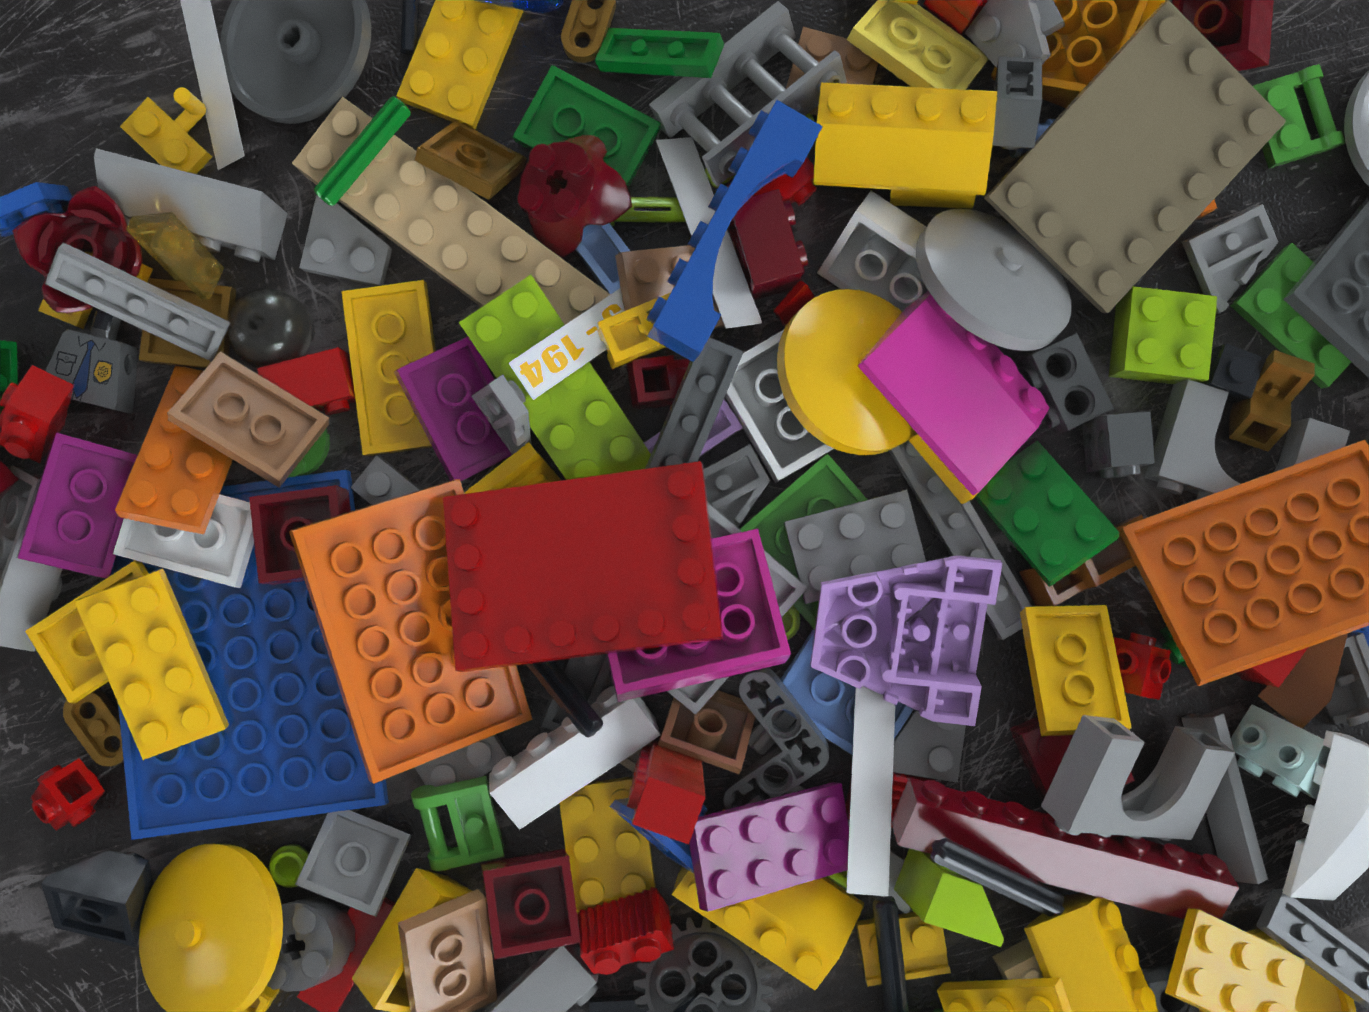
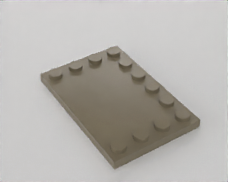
[984,0,1286,313]

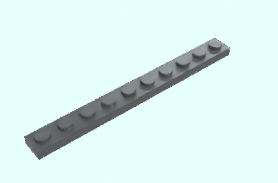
[540,337,744,731]

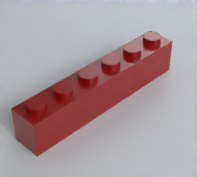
[627,737,706,845]

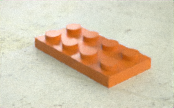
[115,365,233,535]

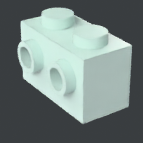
[1231,704,1330,800]

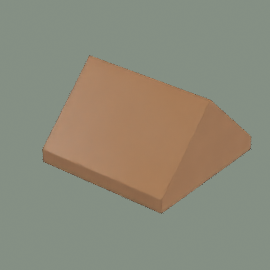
[658,690,755,774]

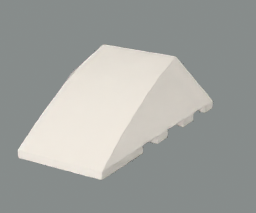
[1282,730,1369,901]

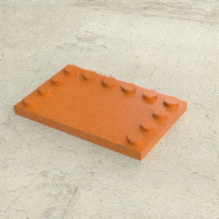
[1120,440,1369,686]
[289,479,533,784]

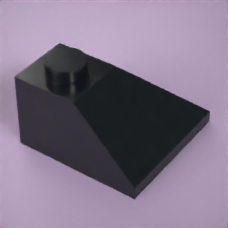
[41,850,153,947]

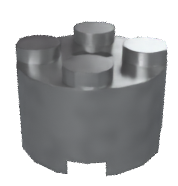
[267,896,356,992]

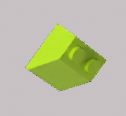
[894,848,1004,947]

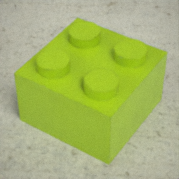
[1109,286,1217,384]

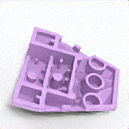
[810,555,1002,726]

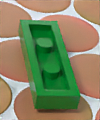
[595,28,724,78]

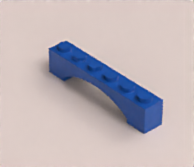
[646,100,823,362]

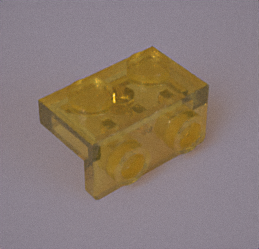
[126,212,224,300]

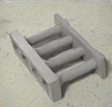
[649,1,847,186]

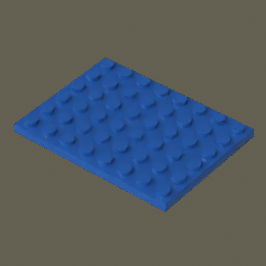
[110,470,389,840]

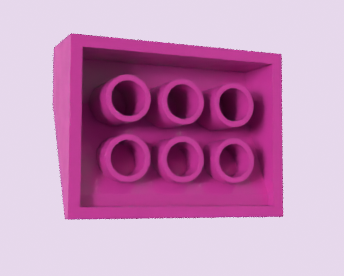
[858,291,1050,495]
[607,529,791,702]

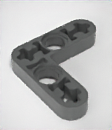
[723,667,829,810]

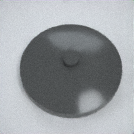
[220,0,371,124]

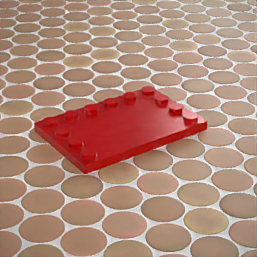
[443,461,723,672]

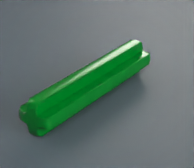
[314,96,411,206]

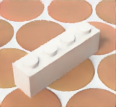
[489,686,660,830]

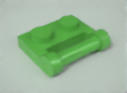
[1253,64,1346,169]
[411,776,505,871]

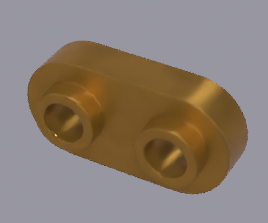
[561,0,616,63]
[63,690,124,766]

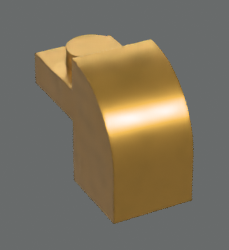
[1229,350,1315,451]

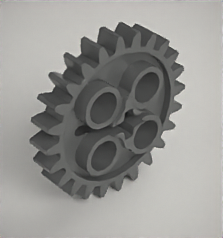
[634,917,773,1012]

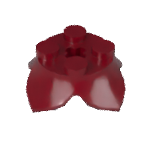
[518,135,632,258]
[12,186,142,313]

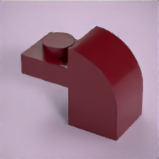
[626,355,690,409]

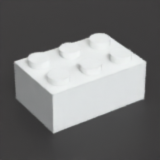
[725,330,834,483]

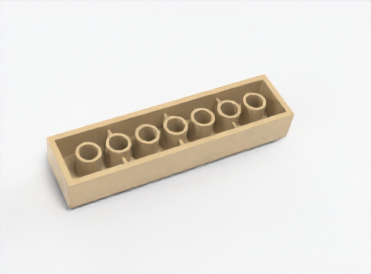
[292,96,610,325]

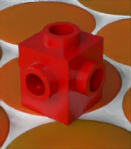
[1113,633,1171,700]
[30,758,105,831]

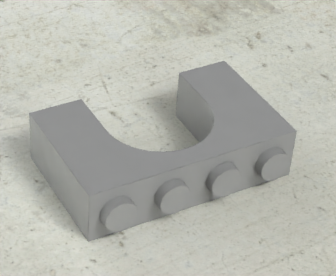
[1144,379,1350,500]
[1041,715,1235,841]

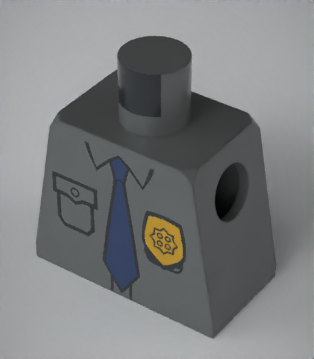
[46,311,138,414]

